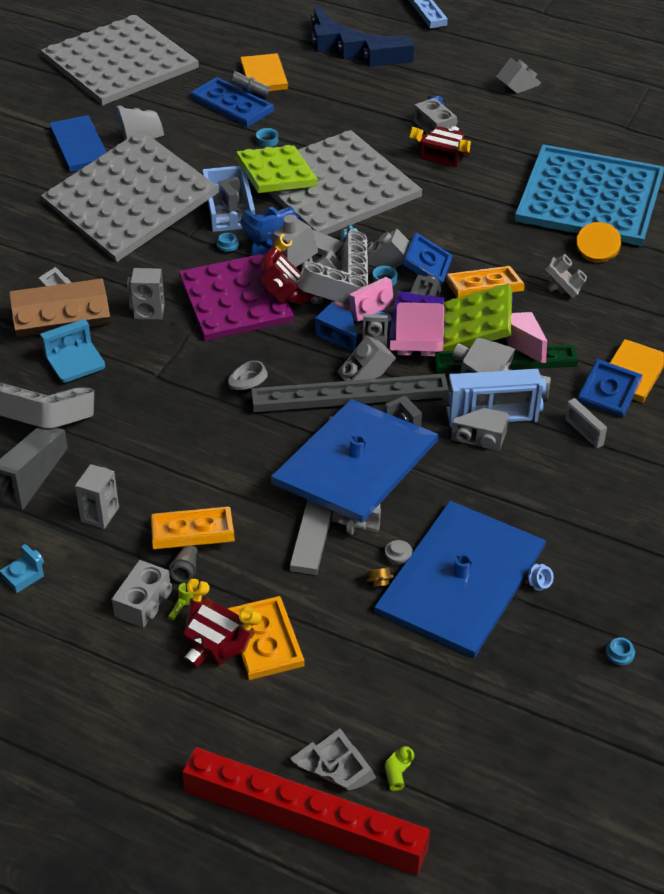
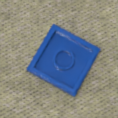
[401,233,453,286]
[578,359,643,418]

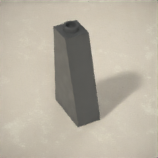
[0,427,68,510]

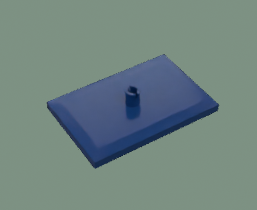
[271,399,438,523]
[374,501,546,658]

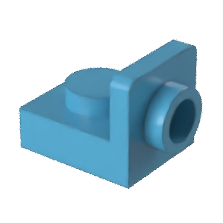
[0,544,44,593]

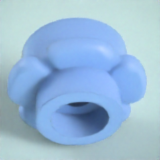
[528,564,553,591]

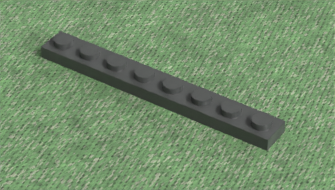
[251,374,449,412]

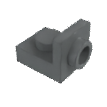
[219,177,240,213]
[411,275,441,296]
[384,395,422,427]

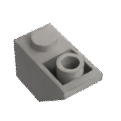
[496,58,541,93]
[367,229,410,268]
[363,314,388,346]
[337,336,396,381]
[451,408,509,451]

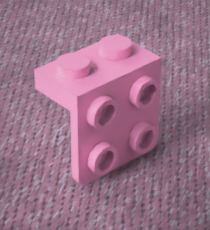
[332,277,394,322]
[390,303,444,356]

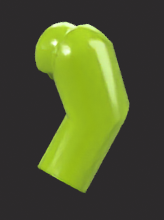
[385,746,414,791]

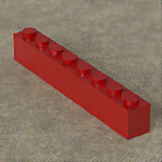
[183,747,430,876]

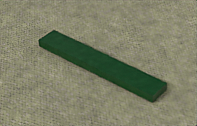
[433,345,578,374]

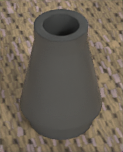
[169,545,197,583]

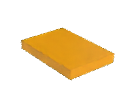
[240,53,288,93]
[446,266,524,298]
[610,339,664,403]
[151,507,235,549]
[227,596,304,680]

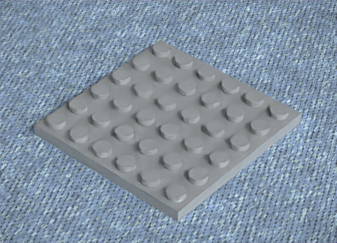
[41,15,199,105]
[41,130,219,262]
[267,130,422,235]

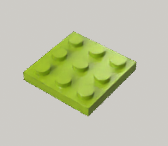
[236,145,318,193]
[443,283,512,351]

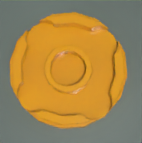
[577,222,621,263]

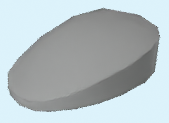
[228,361,268,390]

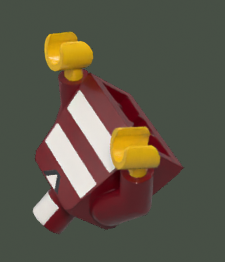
[409,126,471,168]
[260,234,316,305]
[184,579,262,669]

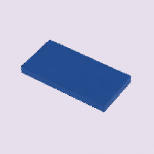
[190,77,274,127]
[49,115,107,172]

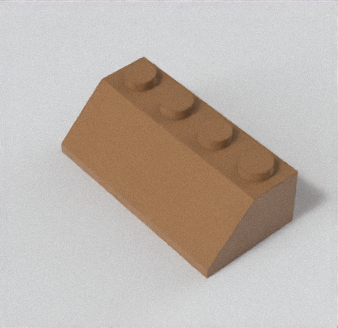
[10,278,110,337]

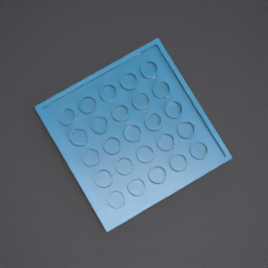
[515,144,664,246]

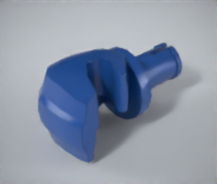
[240,206,296,242]

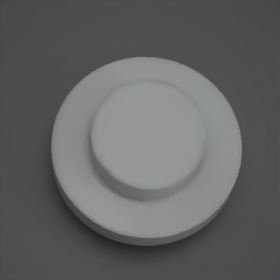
[385,540,412,566]

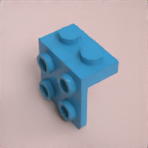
[40,319,105,383]

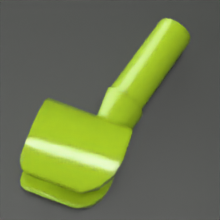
[168,583,193,621]

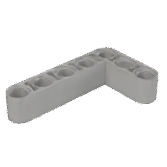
[297,230,368,305]
[0,383,94,428]

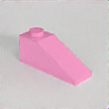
[505,312,547,363]

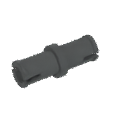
[230,71,270,98]

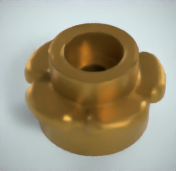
[366,567,393,587]

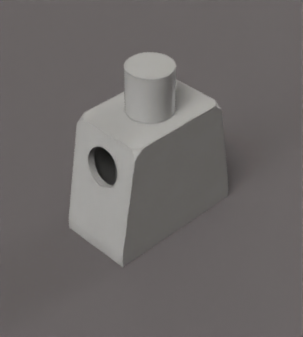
[272,214,318,267]
[452,338,515,373]

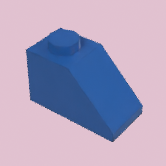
[315,303,357,353]

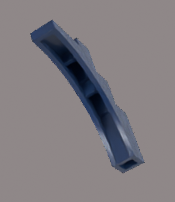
[311,6,414,67]

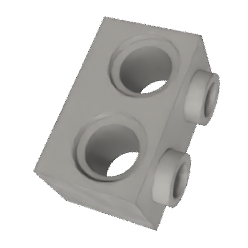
[414,98,457,133]
[127,268,165,320]
[75,464,119,529]
[112,560,172,628]

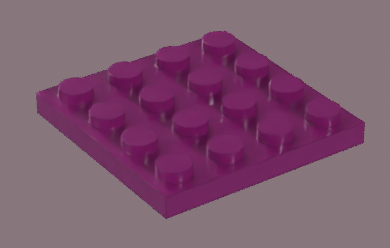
[179,253,294,341]

